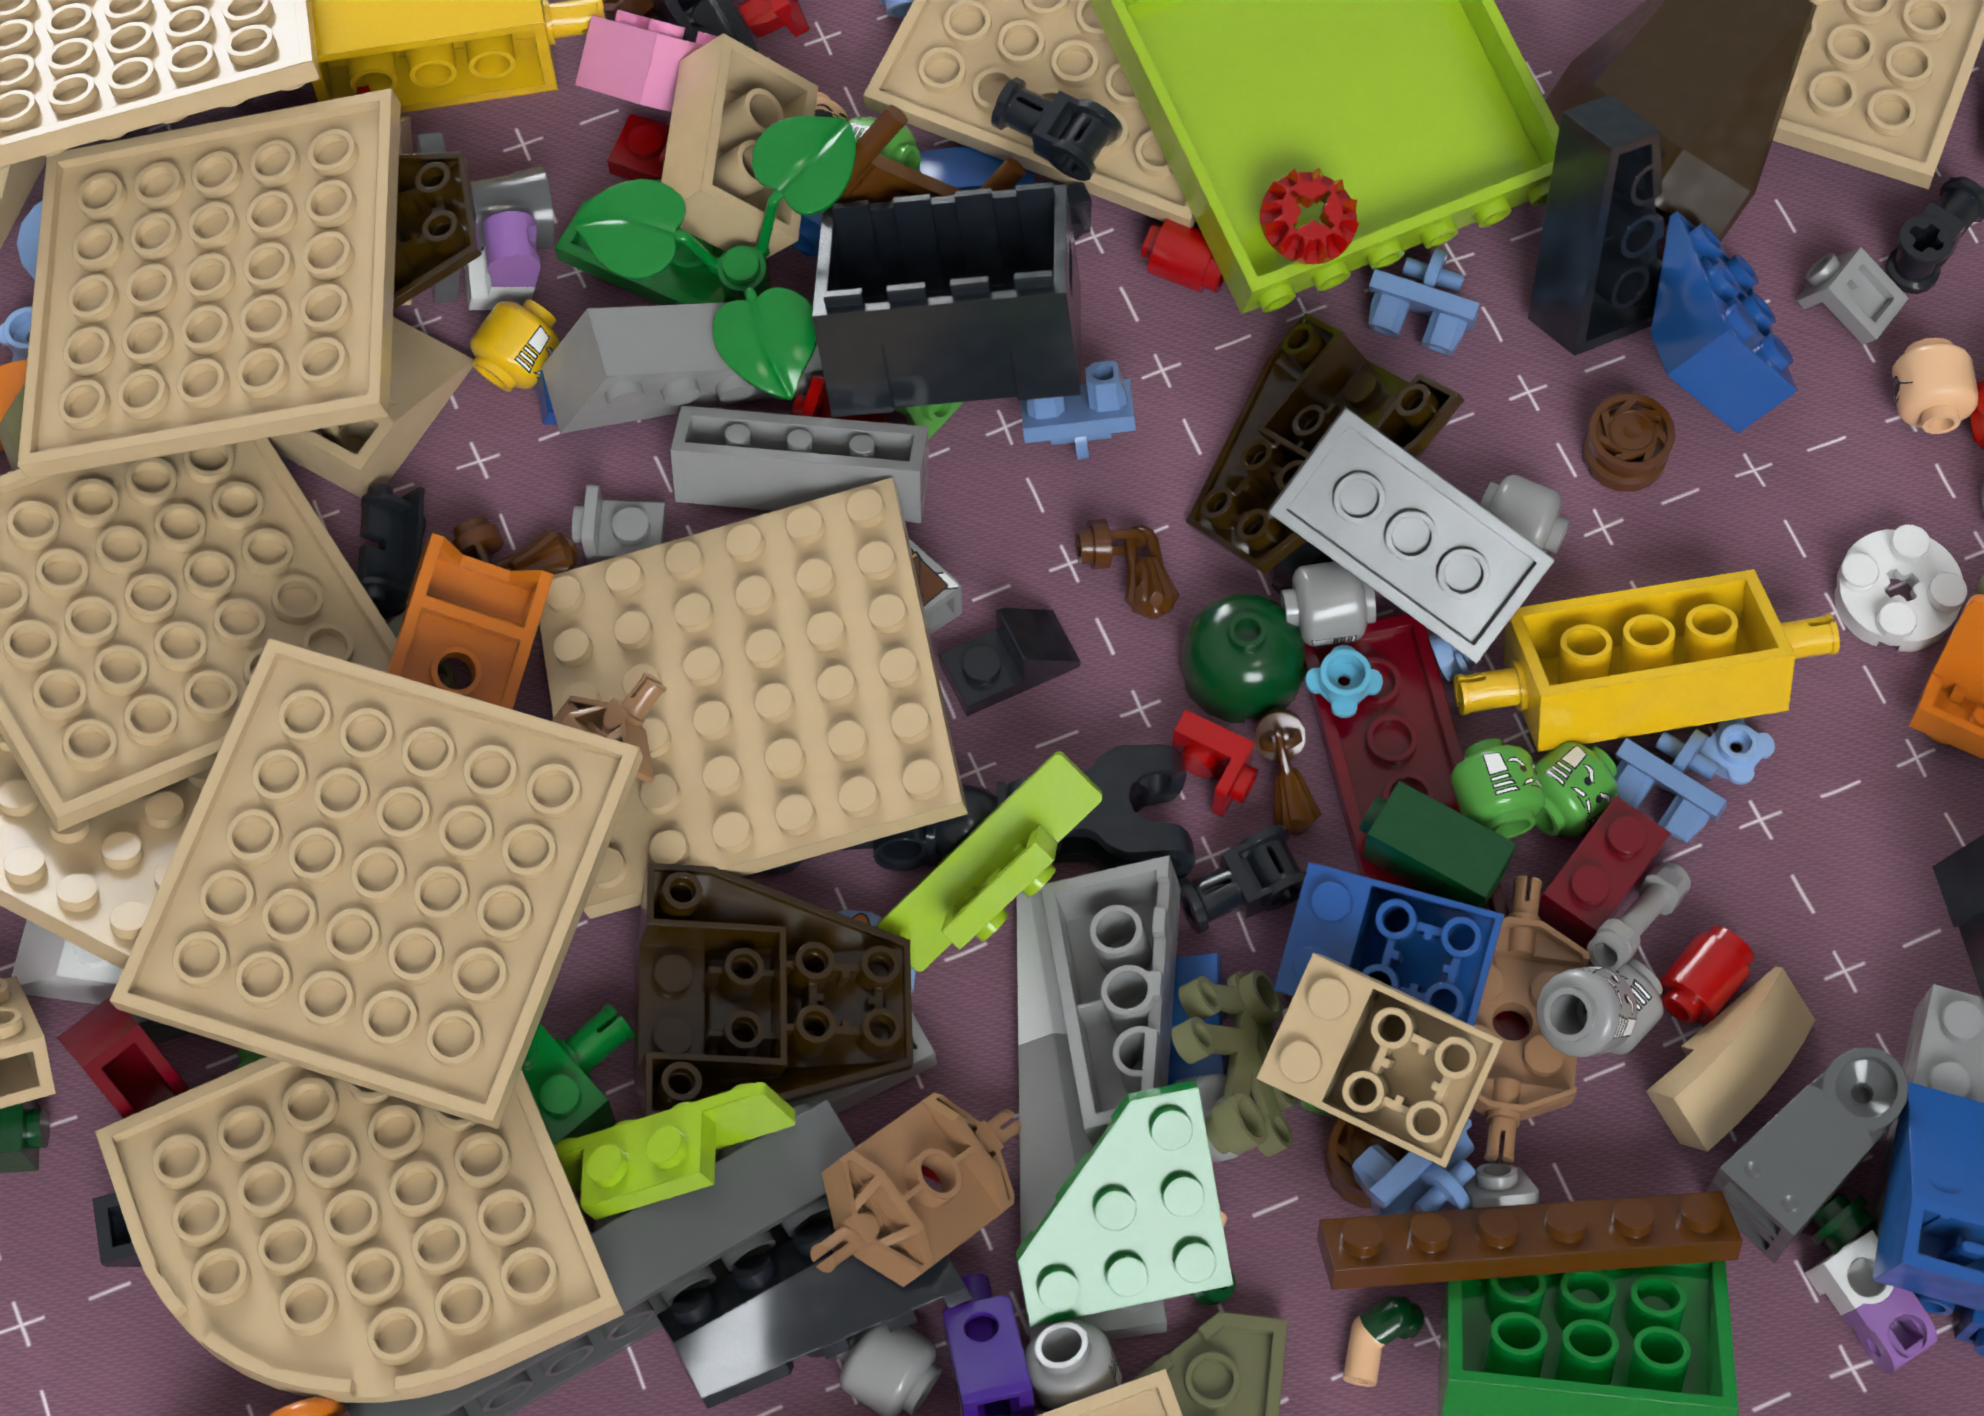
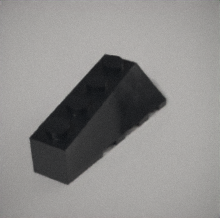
[1528,95,1664,356]
[656,1217,972,1409]

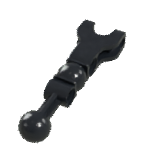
[755,744,1196,879]

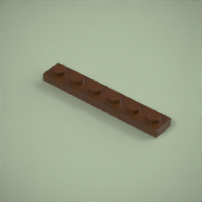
[1317,1191,1743,1290]

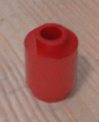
[1140,219,1225,293]
[1659,926,1754,1024]

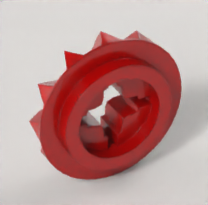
[1260,168,1359,264]

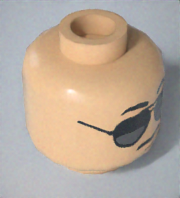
[1892,338,1978,434]

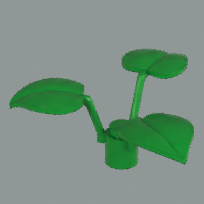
[575,116,857,400]

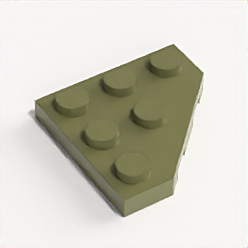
[1131,1311,1288,1416]

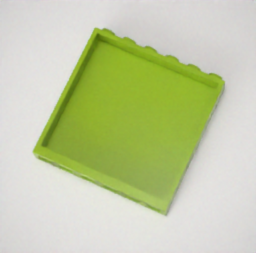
[1090,0,1559,314]

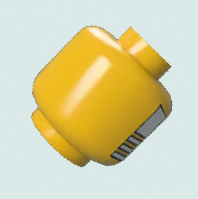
[470,299,561,393]

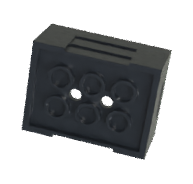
[812,182,1081,418]

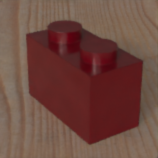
[1538,796,1671,951]
[57,995,190,1119]

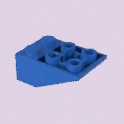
[1651,211,1798,434]
[1273,862,1505,1026]
[1872,1081,1984,1312]

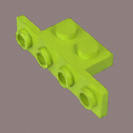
[876,751,1103,972]
[554,1082,796,1220]

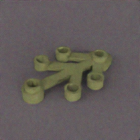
[1172,970,1298,1157]

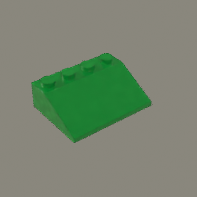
[1438,1261,1739,1416]

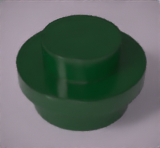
[1811,1193,1876,1255]

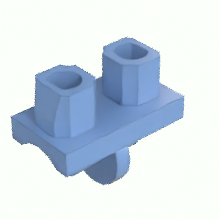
[1368,248,1480,357]
[1021,360,1136,460]
[1614,729,1727,844]
[1352,1119,1476,1216]

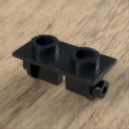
[357,484,426,619]

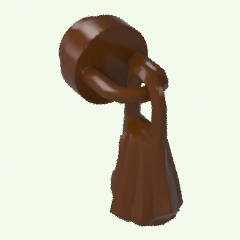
[452,516,578,575]
[1075,518,1180,619]
[1254,709,1322,835]

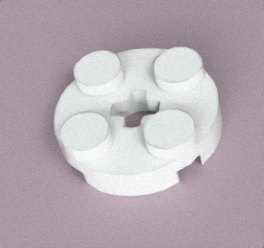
[1834,524,1967,652]

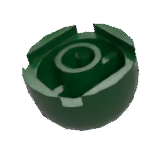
[1181,594,1306,723]

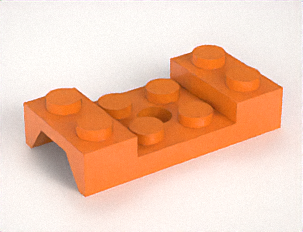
[386,533,554,710]

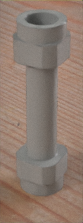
[1587,862,1691,972]

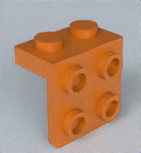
[1909,594,1984,760]

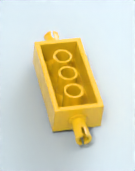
[311,0,606,113]
[1454,569,1840,752]

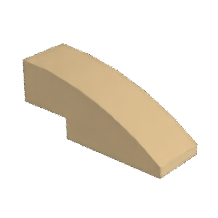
[1646,966,1815,1152]

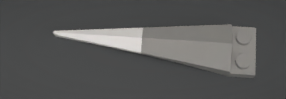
[1016,890,1167,1342]

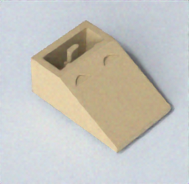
[268,317,474,498]
[1256,953,1504,1168]

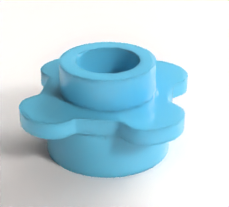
[1305,645,1383,718]

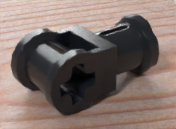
[991,77,1122,181]
[1885,176,1984,294]
[1178,825,1306,934]

